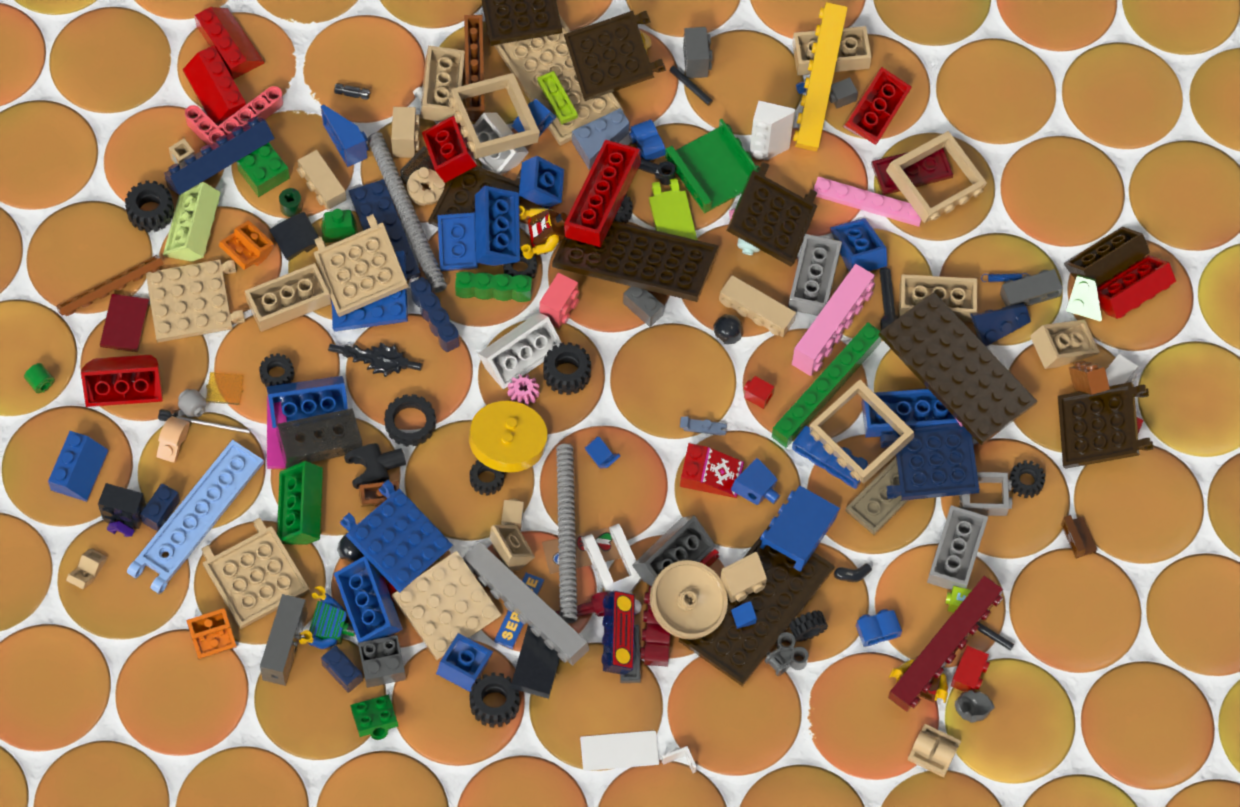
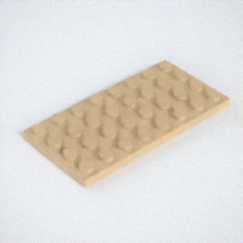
[487,15,624,146]

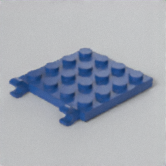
[340,480,453,593]

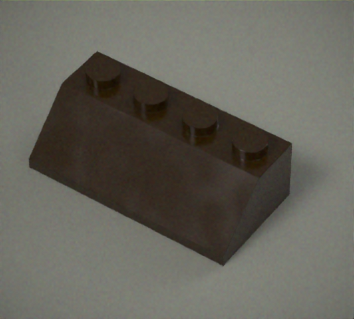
[1064,226,1150,288]

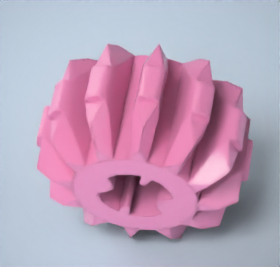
[507,374,540,406]

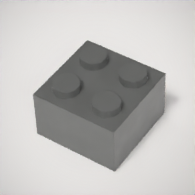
[683,27,712,78]

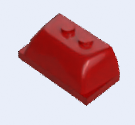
[843,67,912,145]
[81,355,163,407]

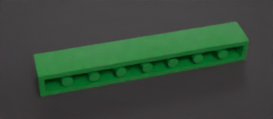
[771,322,882,448]

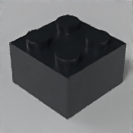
[98,483,146,529]

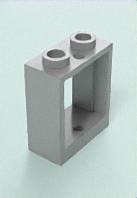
[960,472,1012,516]

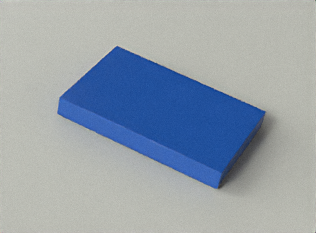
[438,213,478,271]

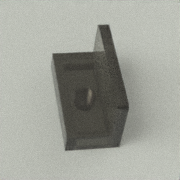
[400,146,435,185]

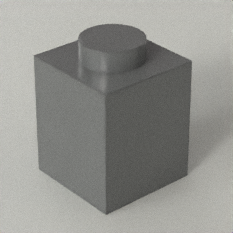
[829,78,858,109]

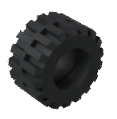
[125,181,174,233]
[543,342,591,395]
[469,672,520,728]

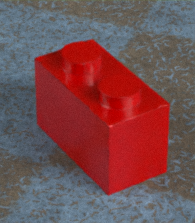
[951,645,990,692]

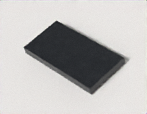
[510,625,560,699]

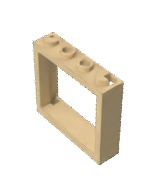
[448,73,540,159]
[886,131,987,223]
[809,380,914,484]

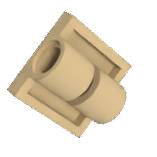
[908,724,961,777]

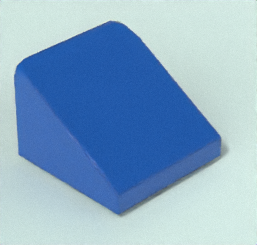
[731,601,757,629]

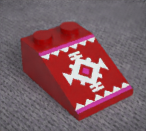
[680,443,744,498]

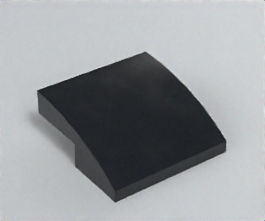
[270,212,319,261]

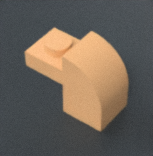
[156,416,190,463]

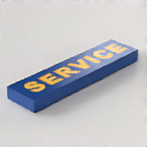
[494,572,544,650]

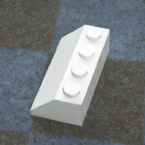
[750,101,795,160]
[478,312,562,389]

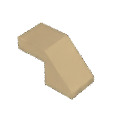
[66,549,108,589]

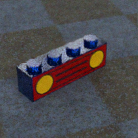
[601,590,635,675]

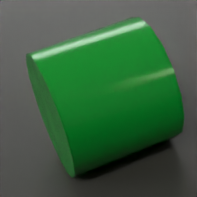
[24,363,54,393]

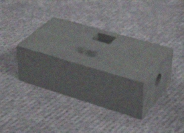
[260,594,308,686]

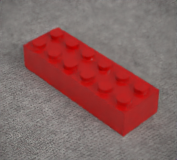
[564,140,641,247]

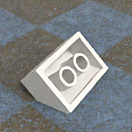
[473,113,529,176]

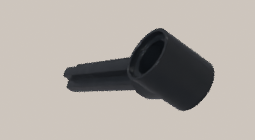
[638,159,675,185]
[879,267,899,330]

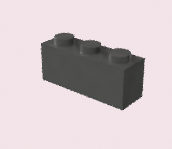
[1000,269,1063,307]

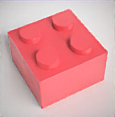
[540,273,580,329]

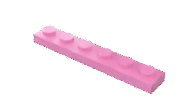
[814,177,921,227]

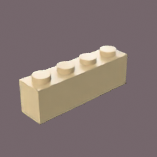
[719,275,796,337]

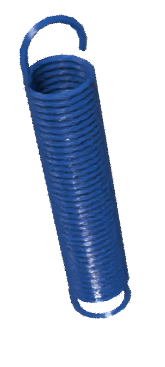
[981,273,1029,282]

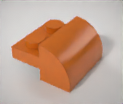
[219,220,274,270]
[186,608,237,659]

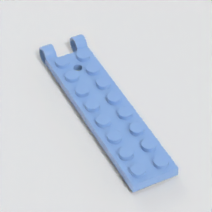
[127,440,264,594]

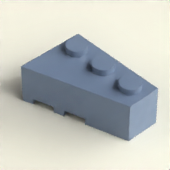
[572,108,630,170]

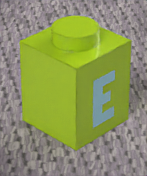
[945,586,972,612]

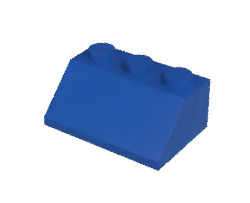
[48,431,109,502]

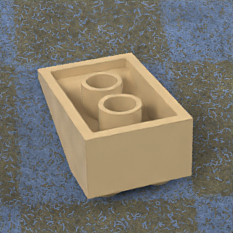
[1030,320,1100,369]

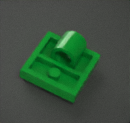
[350,694,399,740]

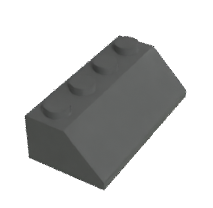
[632,515,716,586]

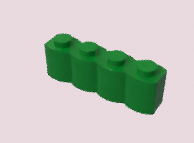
[455,271,532,302]

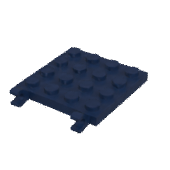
[880,423,980,501]

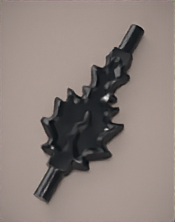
[328,342,423,377]

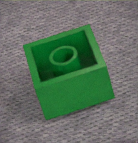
[237,143,290,197]

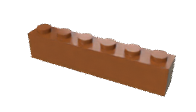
[464,15,485,122]

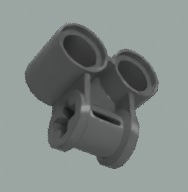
[764,632,809,676]

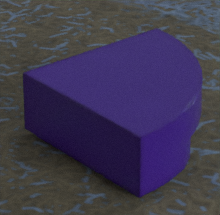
[107,521,134,537]

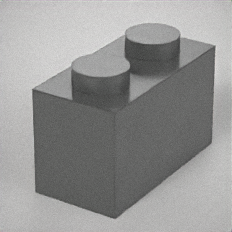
[623,286,664,327]

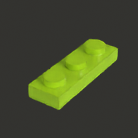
[537,71,578,125]

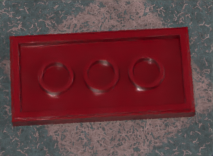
[871,148,953,196]

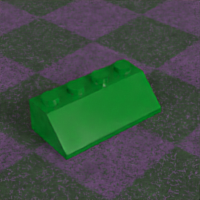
[277,461,323,545]

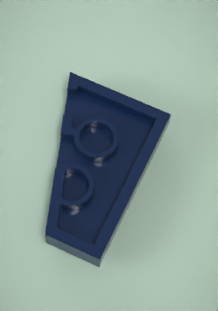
[970,304,1031,346]

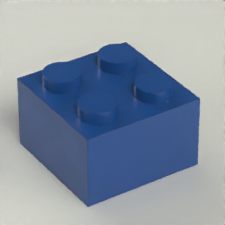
[519,156,564,209]

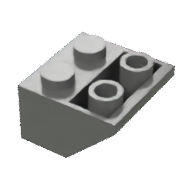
[358,635,406,688]

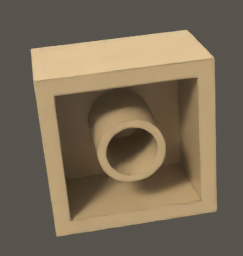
[391,107,420,158]

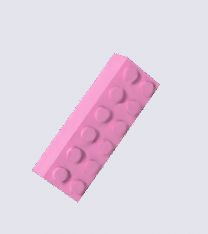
[792,264,875,376]

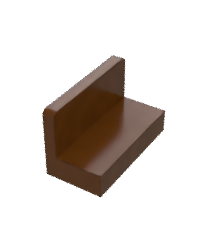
[1061,515,1097,559]

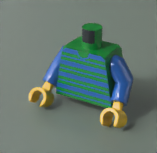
[299,586,355,650]

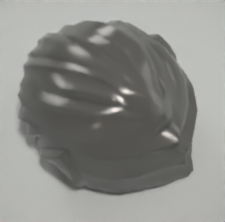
[955,690,995,723]

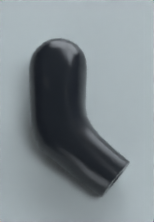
[834,563,872,582]

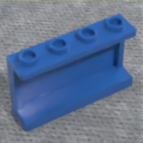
[760,486,840,572]

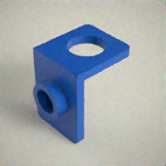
[585,437,621,468]

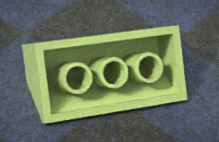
[163,182,220,261]

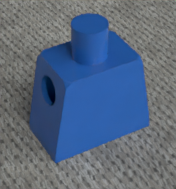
[731,458,781,505]

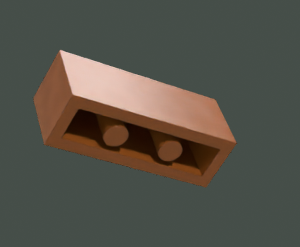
[1069,361,1110,394]

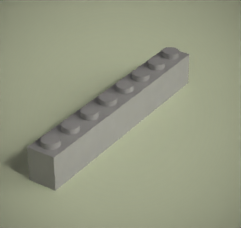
[463,542,589,666]

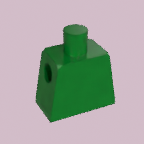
[321,209,358,243]

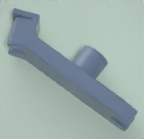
[680,416,727,435]

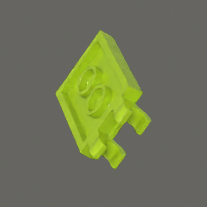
[649,178,697,240]

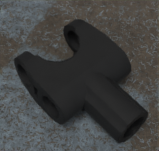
[344,443,406,489]

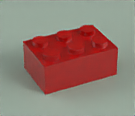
[422,115,477,183]

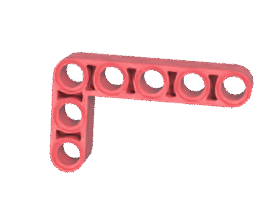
[185,86,283,145]

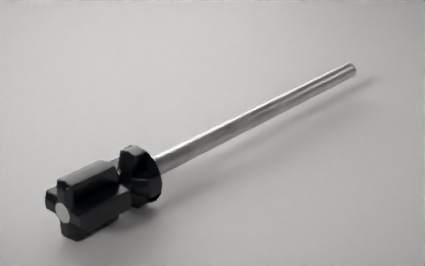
[158,409,250,433]

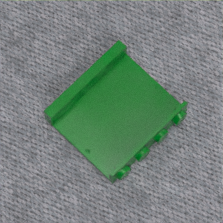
[665,119,759,214]

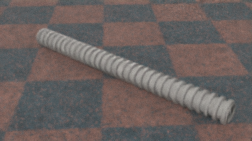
[367,132,447,293]
[556,444,578,624]

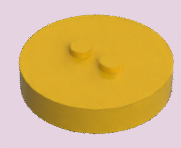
[469,401,547,472]

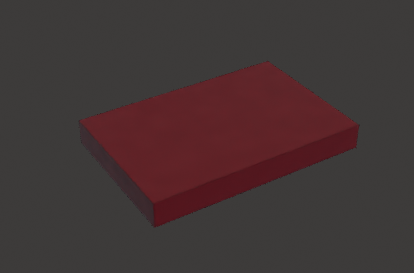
[100,294,150,352]

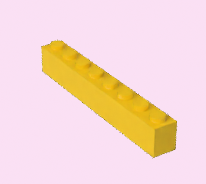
[793,2,847,152]

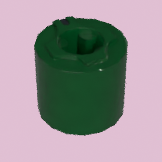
[279,188,302,217]

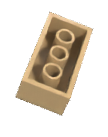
[792,26,871,75]
[420,45,465,121]
[245,263,331,332]
[899,274,977,322]

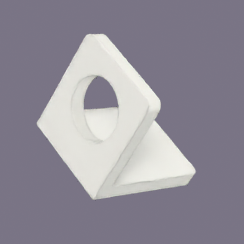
[662,746,696,773]

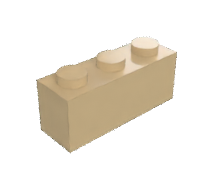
[297,150,347,211]

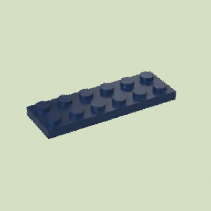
[348,179,421,280]

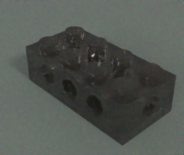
[276,408,362,468]

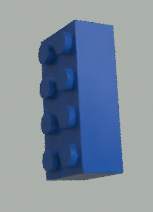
[334,556,402,643]

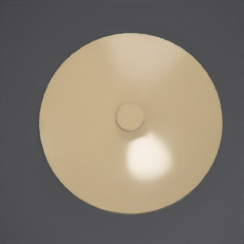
[650,560,728,639]

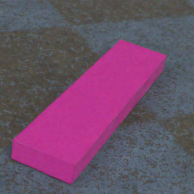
[267,396,287,469]

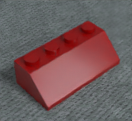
[194,7,264,80]
[183,46,246,126]
[1097,255,1176,319]

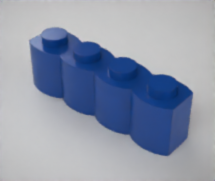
[792,426,869,489]

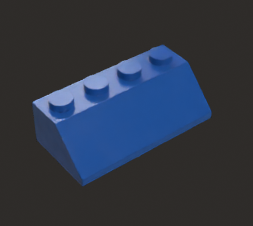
[475,186,520,266]
[266,376,349,428]

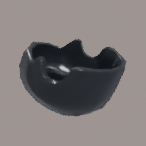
[713,314,743,345]
[337,535,364,563]

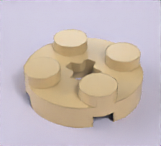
[407,167,445,206]

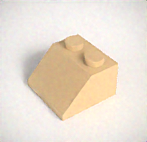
[490,525,535,571]
[721,552,767,603]

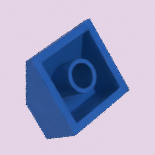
[436,633,493,692]

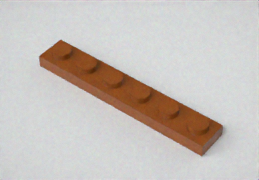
[56,255,164,316]

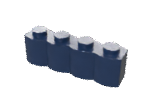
[410,277,459,352]

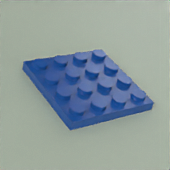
[332,251,408,332]

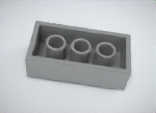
[788,234,842,316]
[927,505,988,590]

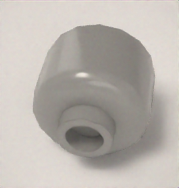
[178,389,207,418]

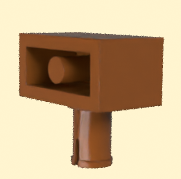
[359,481,399,509]

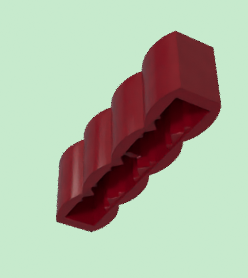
[641,586,670,667]

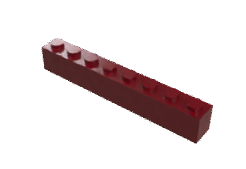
[888,575,1003,712]

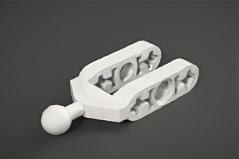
[582,524,642,614]

